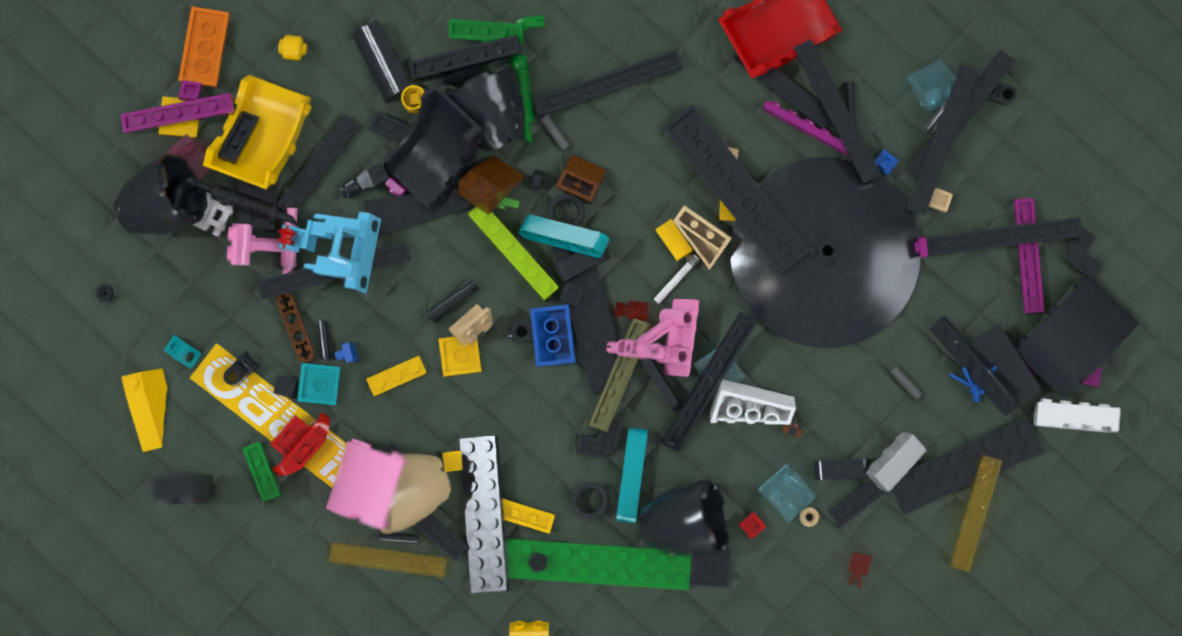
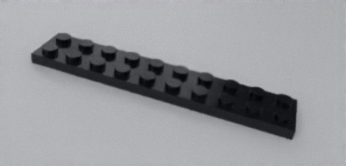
[664,104,811,276]

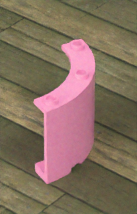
[326,439,408,529]

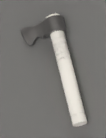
[654,253,699,304]

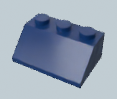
[530,305,576,367]

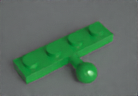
[449,18,524,65]

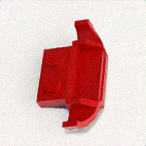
[270,412,330,476]

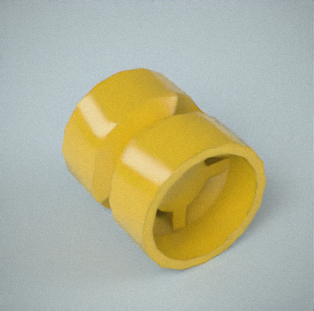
[401,85,424,114]

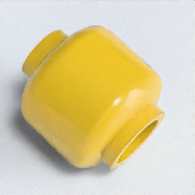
[278,35,307,61]

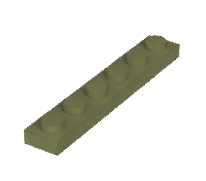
[589,318,652,432]

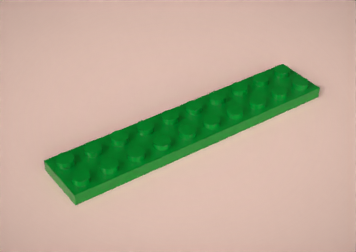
[506,539,691,590]

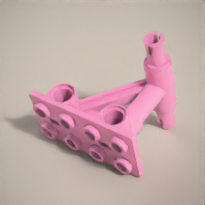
[227,208,299,274]
[606,299,699,377]

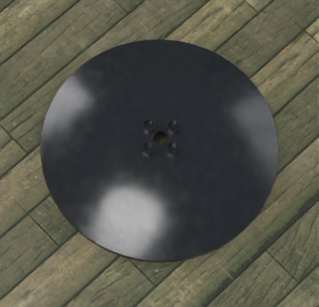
[730,157,921,348]

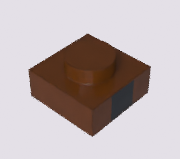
[781,422,803,438]

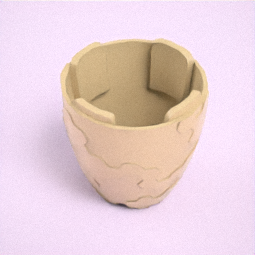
[380,454,451,534]

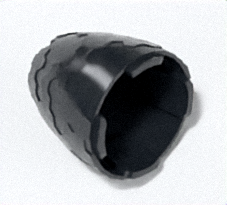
[444,63,525,152]
[113,154,208,235]
[640,479,730,557]

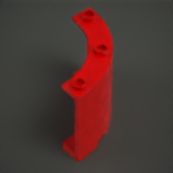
[718,0,843,79]

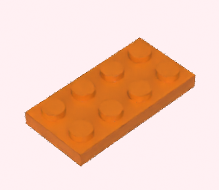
[178,7,230,88]

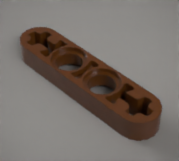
[276,293,315,363]

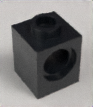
[508,321,534,343]

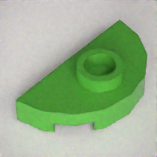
[496,197,520,210]

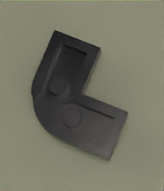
[1066,227,1102,278]
[576,422,622,458]

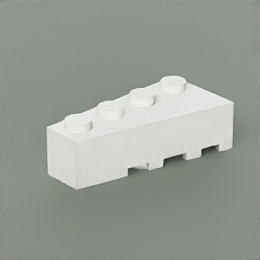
[710,380,796,424]
[1033,399,1120,433]

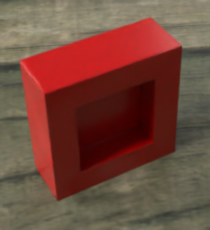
[739,512,766,539]

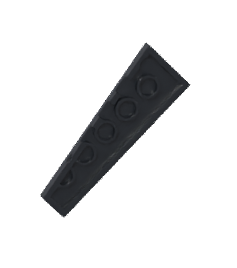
[363,187,475,237]

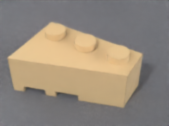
[673,205,732,270]

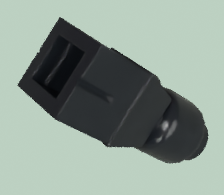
[339,163,389,198]

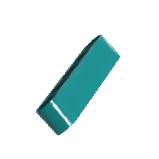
[519,215,610,258]
[616,427,648,523]

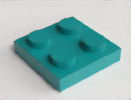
[297,363,341,406]

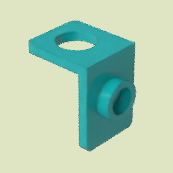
[164,335,201,369]

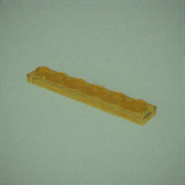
[949,455,1002,572]
[329,543,447,578]

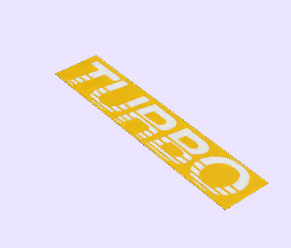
[190,343,346,488]

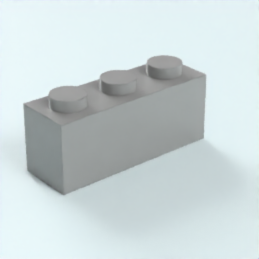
[866,432,927,492]

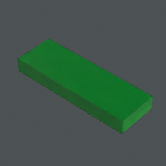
[242,441,281,502]

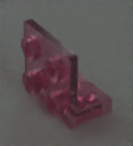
[162,134,211,181]

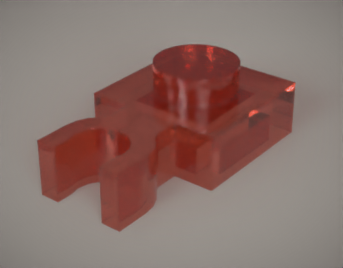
[615,301,649,321]
[848,551,872,588]

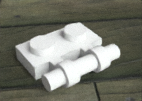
[193,192,234,237]

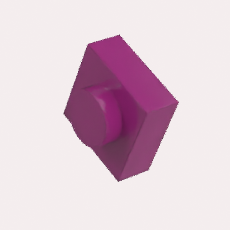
[178,80,202,101]
[385,177,407,196]
[914,236,928,258]

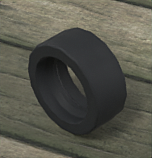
[548,194,584,227]
[571,482,608,519]

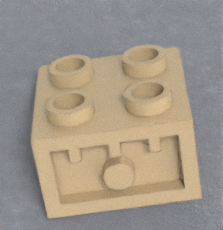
[449,304,493,347]

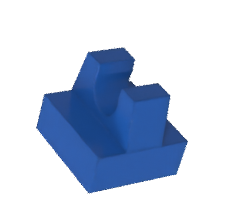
[874,149,899,176]
[335,342,359,363]

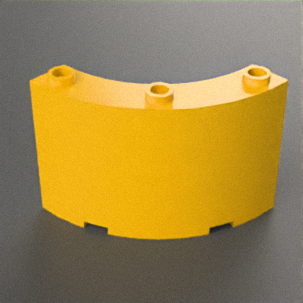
[203,75,312,189]

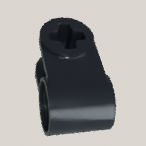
[223,351,260,387]

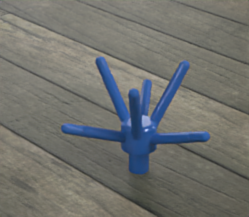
[949,366,997,402]

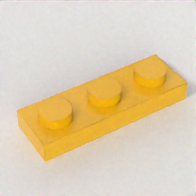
[366,356,427,397]
[502,498,555,534]

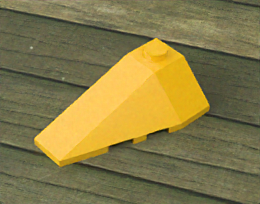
[122,368,168,452]

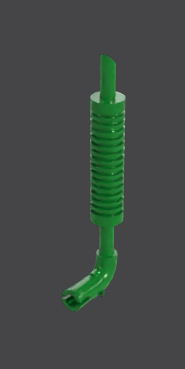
[510,15,545,144]

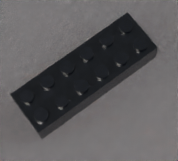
[152,473,214,505]

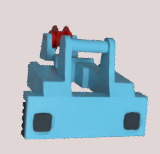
[276,212,381,294]

